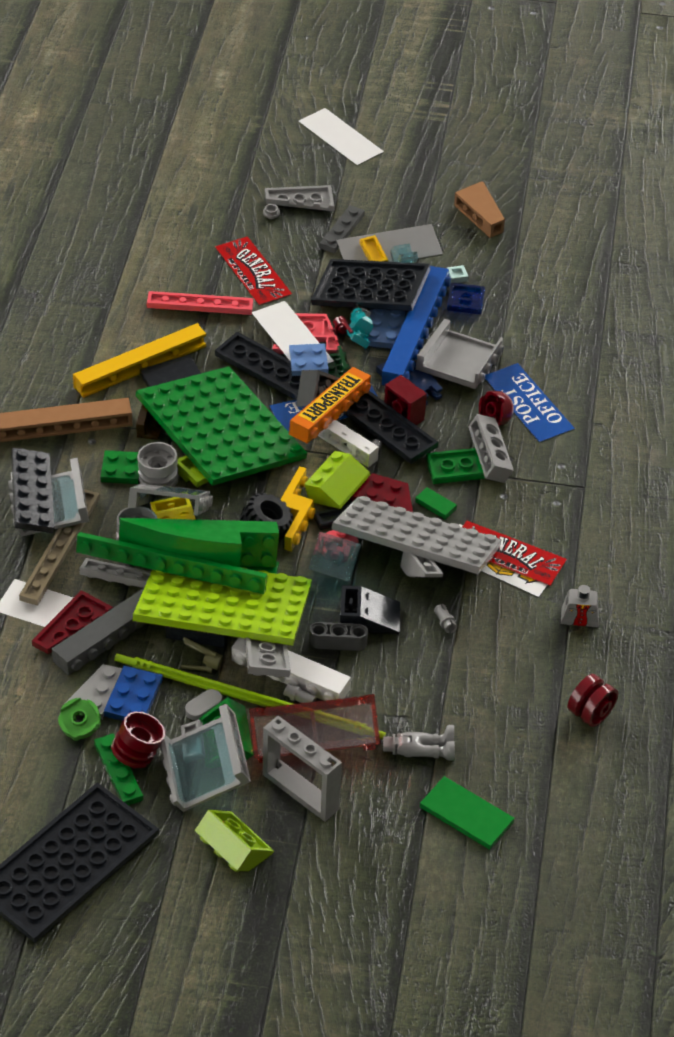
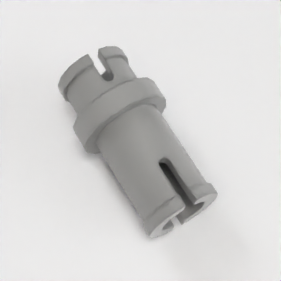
[434,604,457,633]
[283,683,317,708]

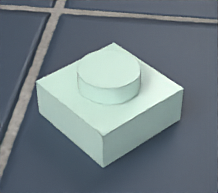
[447,265,468,284]

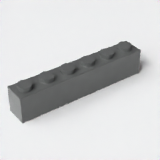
[52,588,146,676]

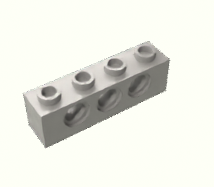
[468,414,514,483]

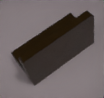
[136,404,162,440]

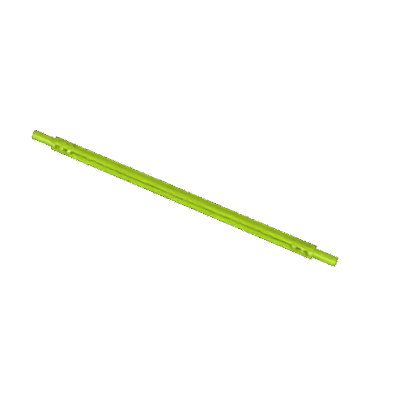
[114,653,386,740]

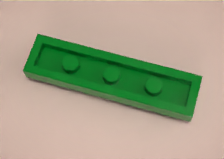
[94,733,144,806]

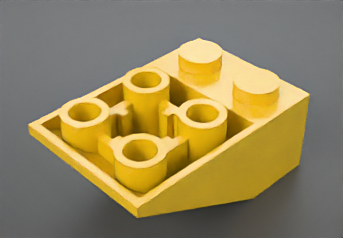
[150,497,196,520]

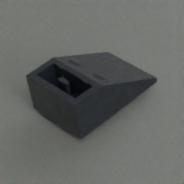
[340,585,400,634]

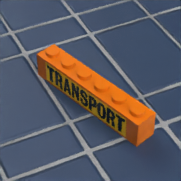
[289,367,371,444]

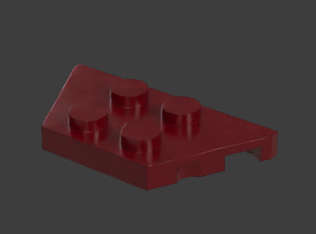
[349,473,413,512]

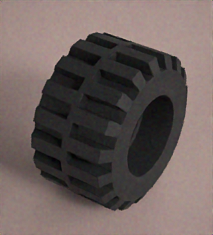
[240,493,293,542]

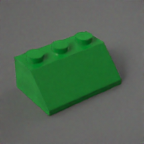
[199,697,254,769]

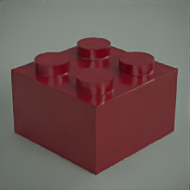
[384,375,427,425]

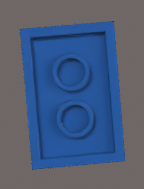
[104,666,163,721]

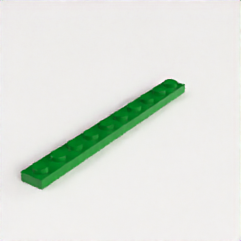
[76,532,268,594]

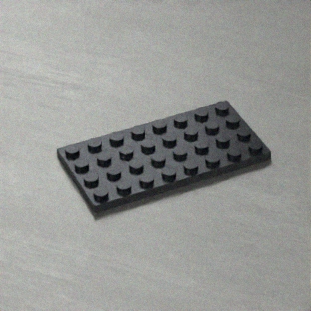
[0,782,159,943]

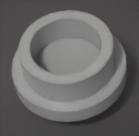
[263,204,280,219]

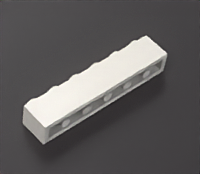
[232,638,351,707]

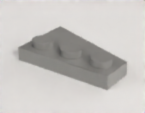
[67,664,122,720]

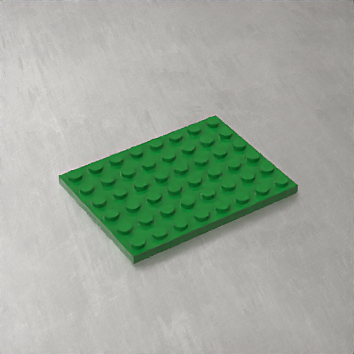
[136,366,307,486]

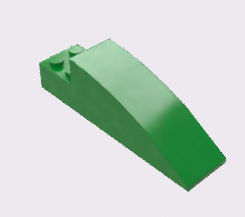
[119,518,279,567]

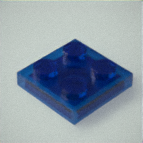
[447,283,485,314]

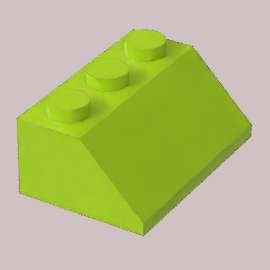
[304,451,370,509]
[195,810,274,872]

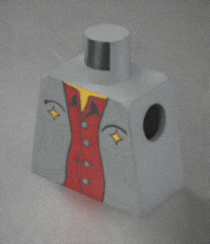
[561,585,599,627]

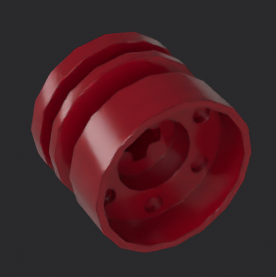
[111,711,165,768]

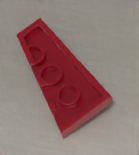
[32,590,113,654]

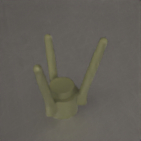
[181,637,223,673]

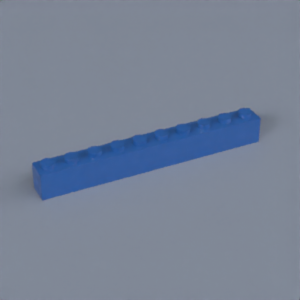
[382,266,451,386]

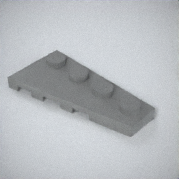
[265,185,335,211]

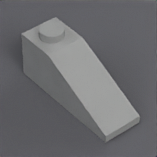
[400,551,443,577]

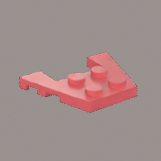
[272,313,342,354]

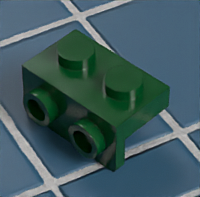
[328,345,350,378]

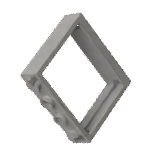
[263,716,342,822]

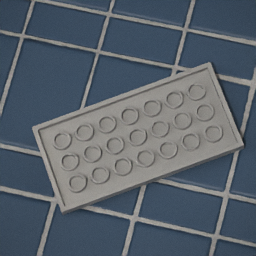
[332,496,502,574]

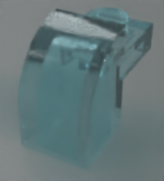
[390,244,418,263]

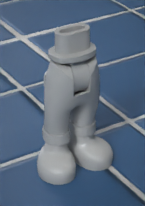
[383,725,455,761]

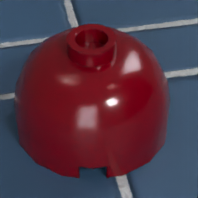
[479,391,514,427]

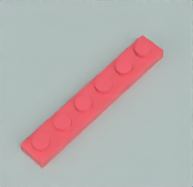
[147,291,253,315]

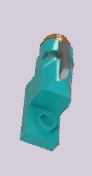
[346,308,373,348]

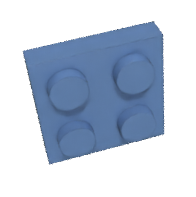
[289,343,328,376]

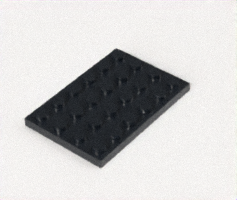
[311,259,431,311]

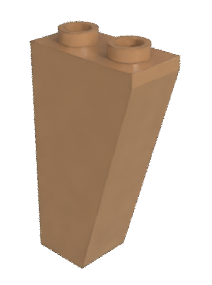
[454,181,505,238]

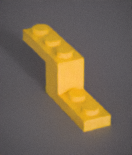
[280,466,315,552]

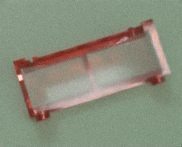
[249,694,380,763]

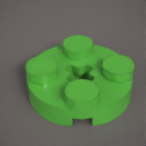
[58,698,101,741]

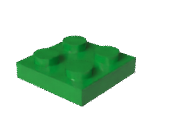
[100,450,139,484]

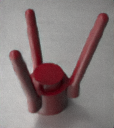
[333,316,363,347]

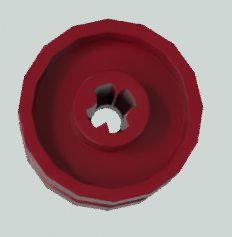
[567,674,619,727]

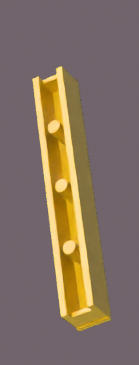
[73,323,206,398]

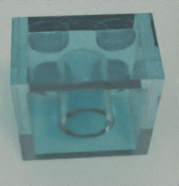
[308,532,361,581]

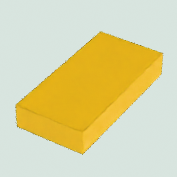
[359,235,388,262]

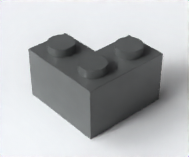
[296,370,339,409]

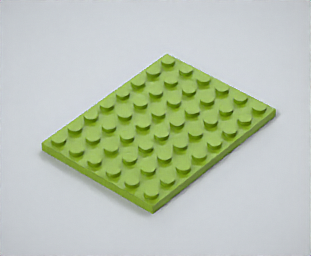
[133,567,312,646]

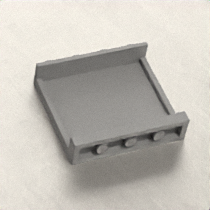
[416,319,504,389]

